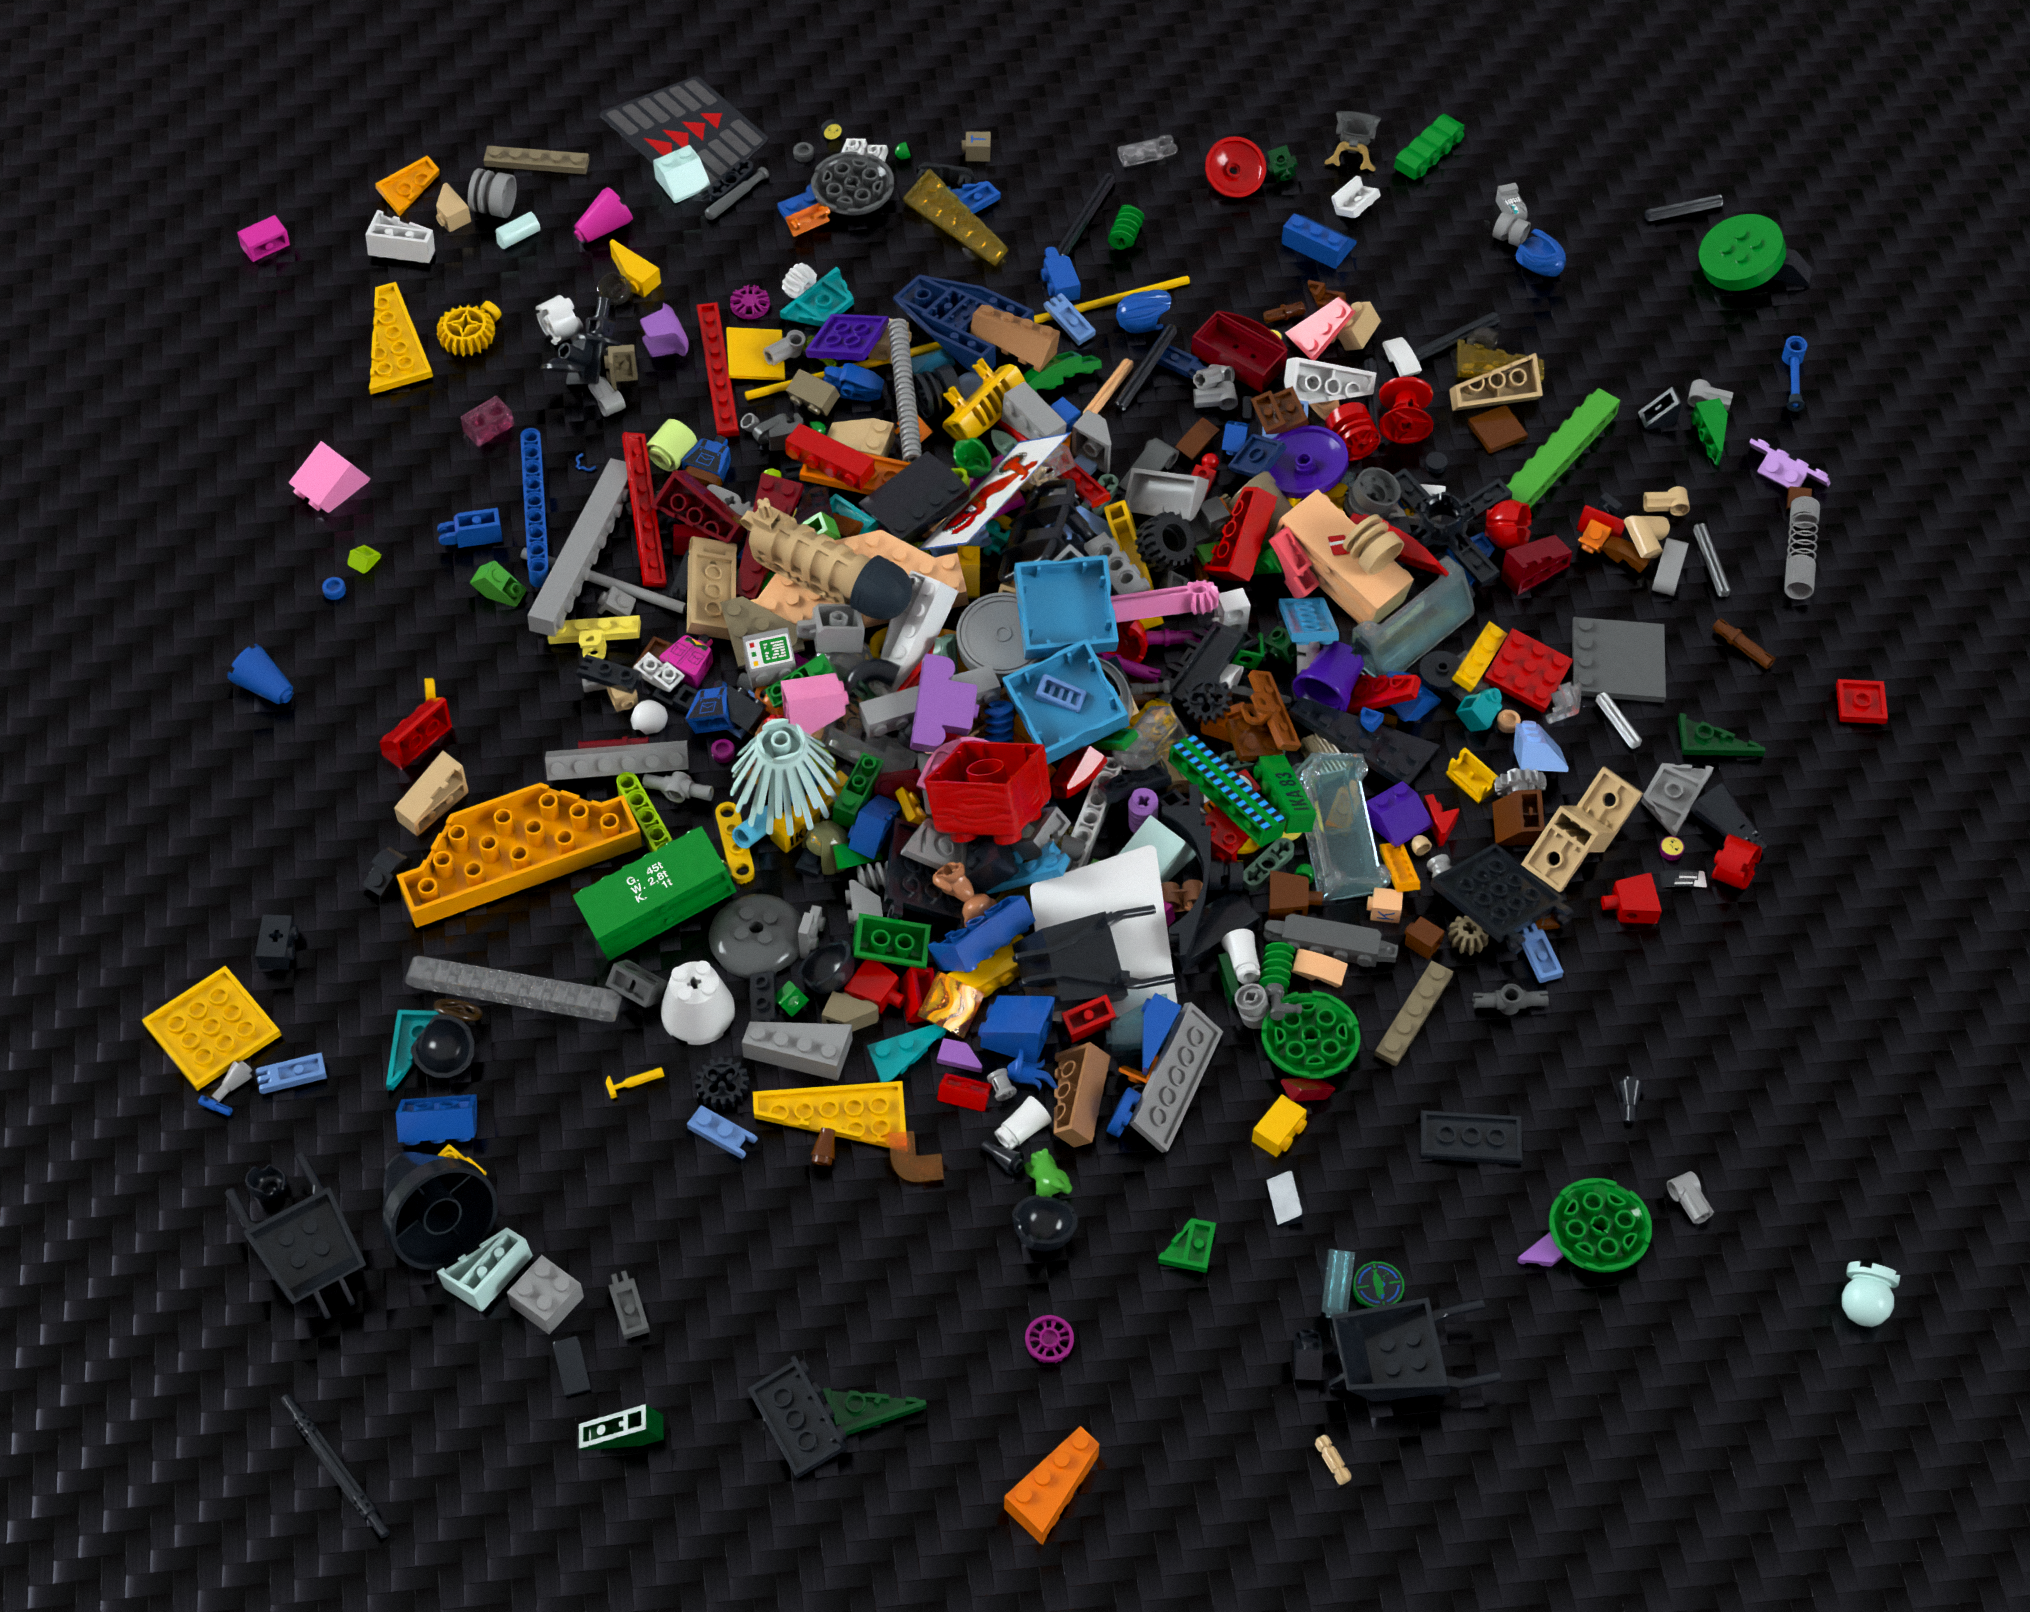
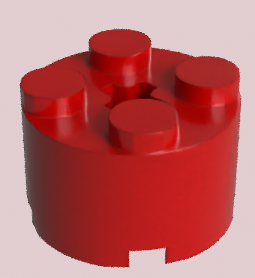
[1712,834,1762,890]

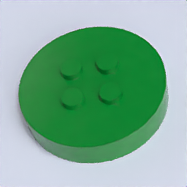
[1699,214,1786,291]

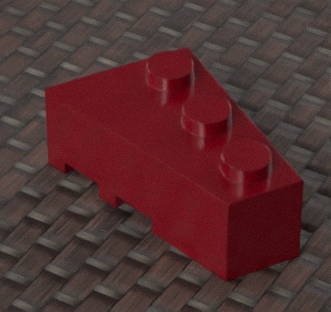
[1500,535,1572,596]

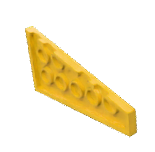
[369,282,433,395]
[753,1081,907,1152]

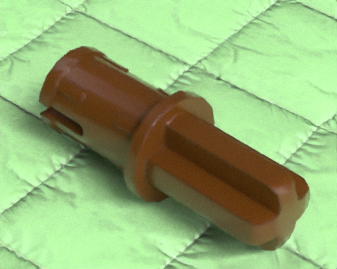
[1263,301,1305,323]

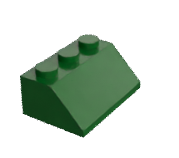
[852,913,931,969]

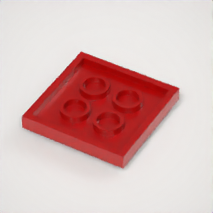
[1483,628,1573,713]

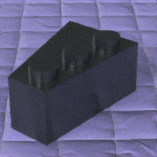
[965,835,1020,893]

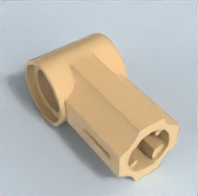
[1643,486,1690,516]

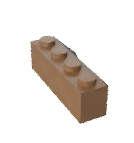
[970,304,1060,373]
[1054,1042,1110,1147]

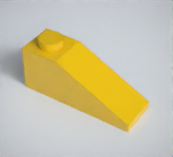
[610,239,661,297]

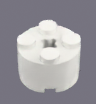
[536,295,583,345]

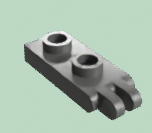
[608,1270,650,1339]

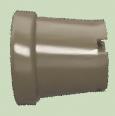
[1227,471,1294,541]

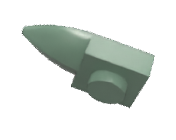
[991,430,1018,457]

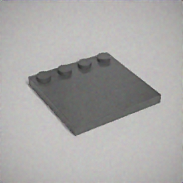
[1572,617,1666,703]

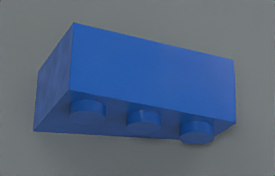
[847,794,903,859]

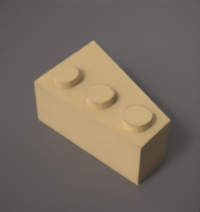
[394,751,468,836]

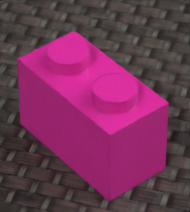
[237,215,290,262]

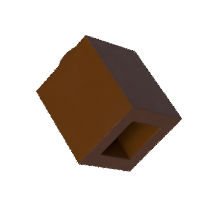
[1404,916,1445,960]

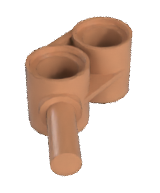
[1161,880,1203,913]

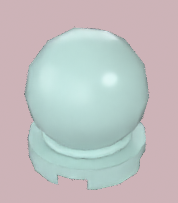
[1842,1261,1900,1327]

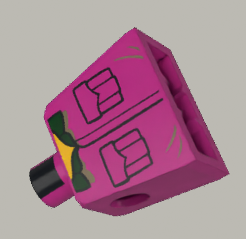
[659,634,713,689]

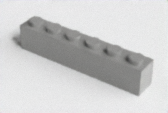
[859,664,1001,738]
[545,740,689,781]

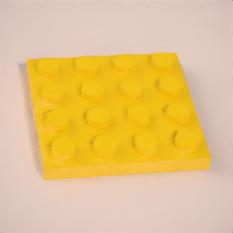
[142,966,281,1091]

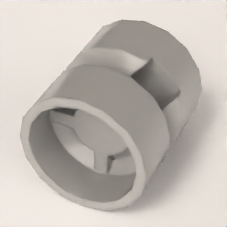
[1492,212,1531,247]
[1235,983,1271,1029]

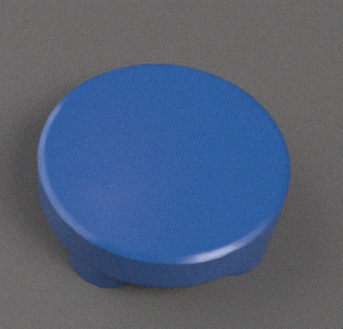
[1106,1087,1142,1138]

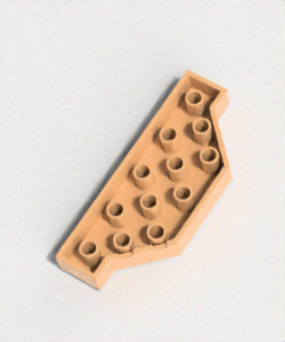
[751,530,969,642]

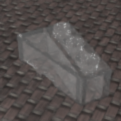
[1113,706,1189,770]

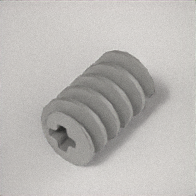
[856,861,888,893]

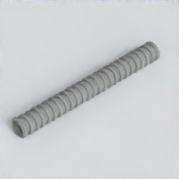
[888,318,922,463]

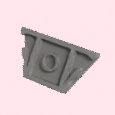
[1641,763,1714,837]
[901,818,972,884]

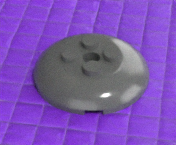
[811,151,894,216]
[709,894,802,978]

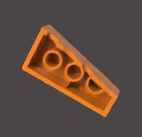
[1004,1426,1099,1545]

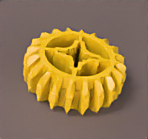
[437,304,495,357]

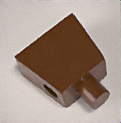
[1268,870,1323,921]

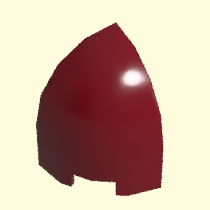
[673,524,709,555]

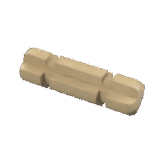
[1315,1435,1351,1485]

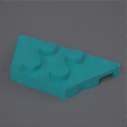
[780,267,854,327]

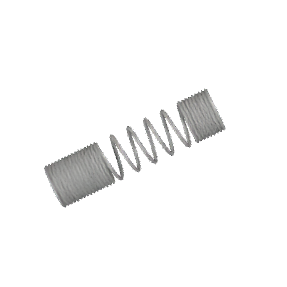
[1784,496,1820,599]

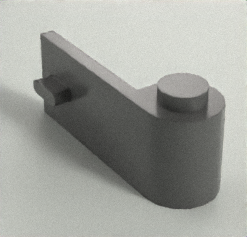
[1118,438,1179,491]

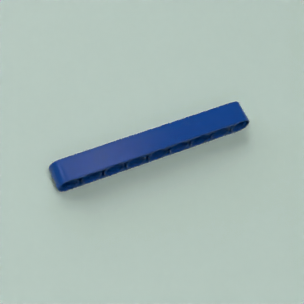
[520,428,549,588]

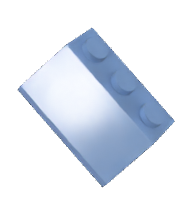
[1513,721,1569,772]

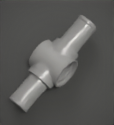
[642,771,714,803]

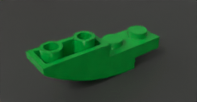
[1023,351,1102,392]

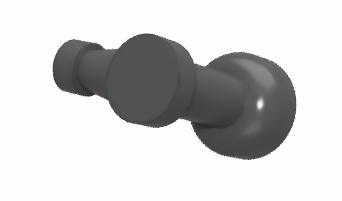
[1264,983,1302,1020]

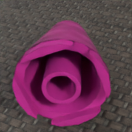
[574,187,633,243]

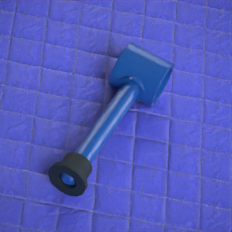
[1782,336,1807,411]

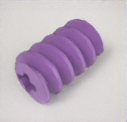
[1128,788,1158,834]

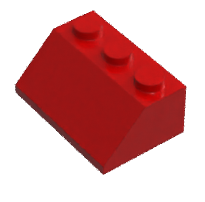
[379,697,452,770]

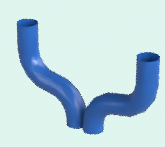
[575,453,597,472]

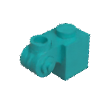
[1455,688,1502,732]

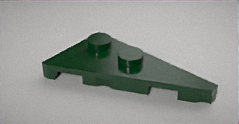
[1678,713,1765,756]
[823,1388,927,1435]

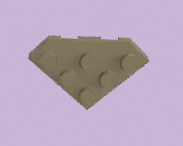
[720,596,805,669]

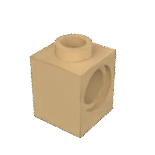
[607,686,638,712]

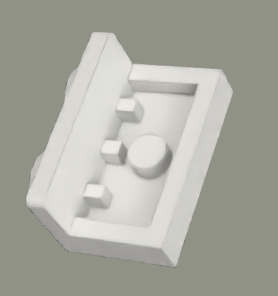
[1331,176,1381,218]

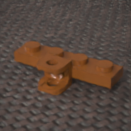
[1240,670,1301,751]

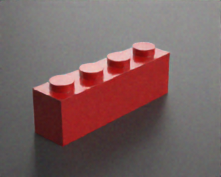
[785,423,875,491]

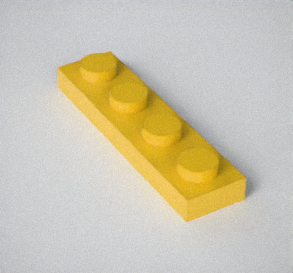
[1452,621,1508,692]

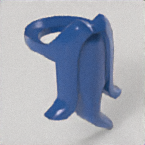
[1007,1049,1058,1090]

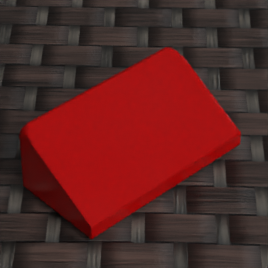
[1577,505,1626,540]
[937,1073,993,1112]

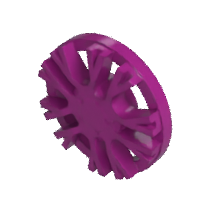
[730,285,770,319]
[1025,1315,1074,1363]

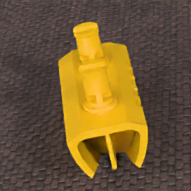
[942,358,1026,441]

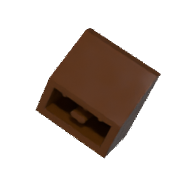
[1492,789,1545,846]

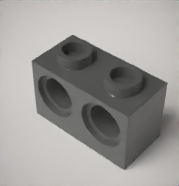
[605,960,667,1008]

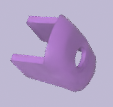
[640,303,689,357]

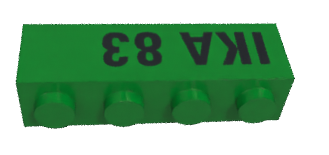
[1253,755,1317,834]

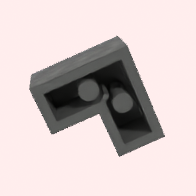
[1188,496,1231,555]

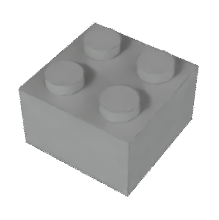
[507,1255,584,1335]

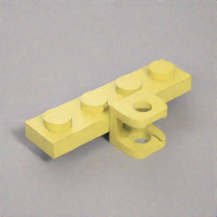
[548,615,641,659]

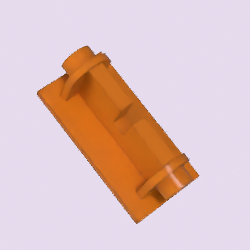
[785,203,830,237]

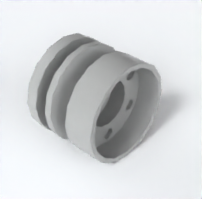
[468,168,517,218]

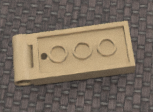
[687,536,737,640]

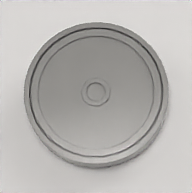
[956,592,1044,682]

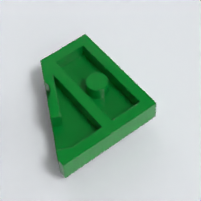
[1158,1218,1216,1273]

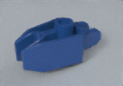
[823,363,884,402]

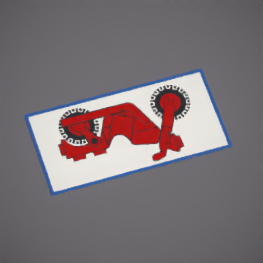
[918,432,1072,551]

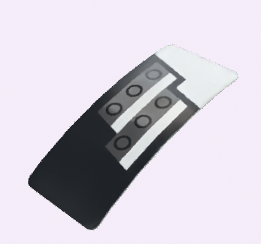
[1660,870,1707,888]

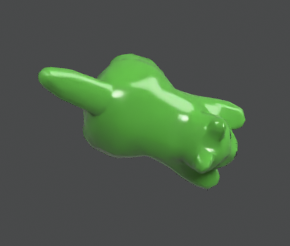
[1024,1148,1072,1197]

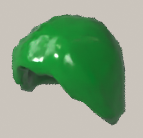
[953,438,992,479]

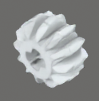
[782,263,817,299]

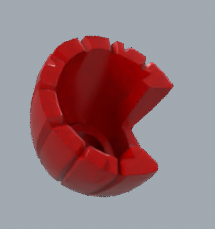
[1106,619,1148,663]

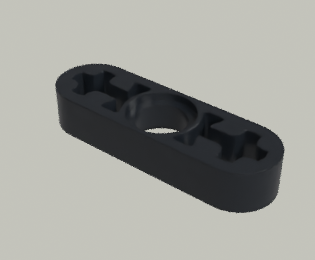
[708,159,754,203]

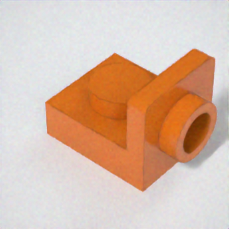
[1578,519,1612,554]

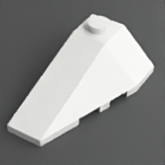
[1284,357,1376,404]

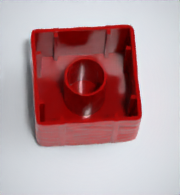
[924,741,1052,845]

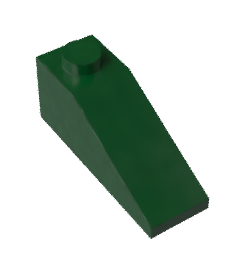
[579,1404,664,1450]

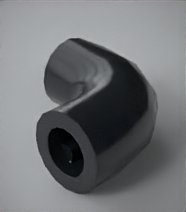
[843,658,901,698]

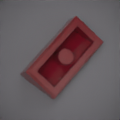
[1280,1078,1335,1101]

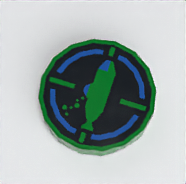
[1353,1261,1404,1308]

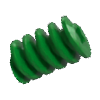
[1108,205,1145,250]
[1259,942,1295,996]

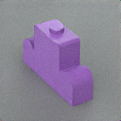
[910,653,979,752]

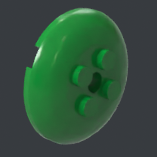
[1261,991,1361,1079]
[1549,1178,1652,1273]

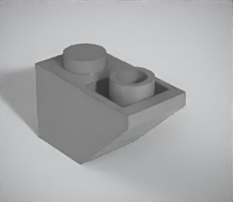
[845,880,883,929]

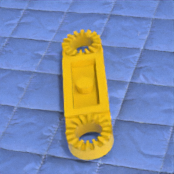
[716,802,754,884]

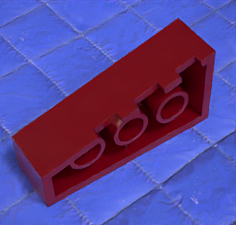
[650,470,748,544]

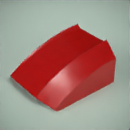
[1050,746,1108,799]

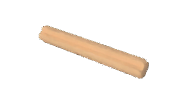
[1083,358,1134,414]

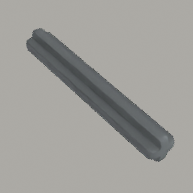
[1693,523,1731,597]

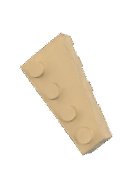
[1449,353,1543,411]

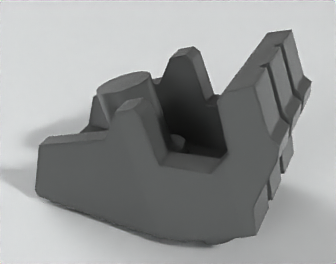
[769,413,803,451]

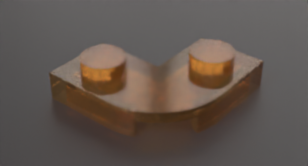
[888,1131,944,1182]

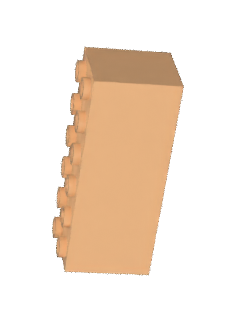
[1274,489,1414,632]

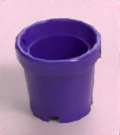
[1293,641,1364,712]

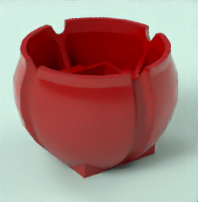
[1485,500,1532,550]

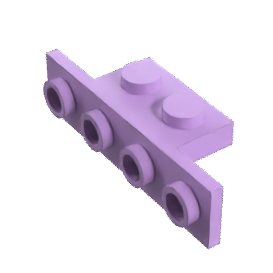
[1749,438,1830,489]

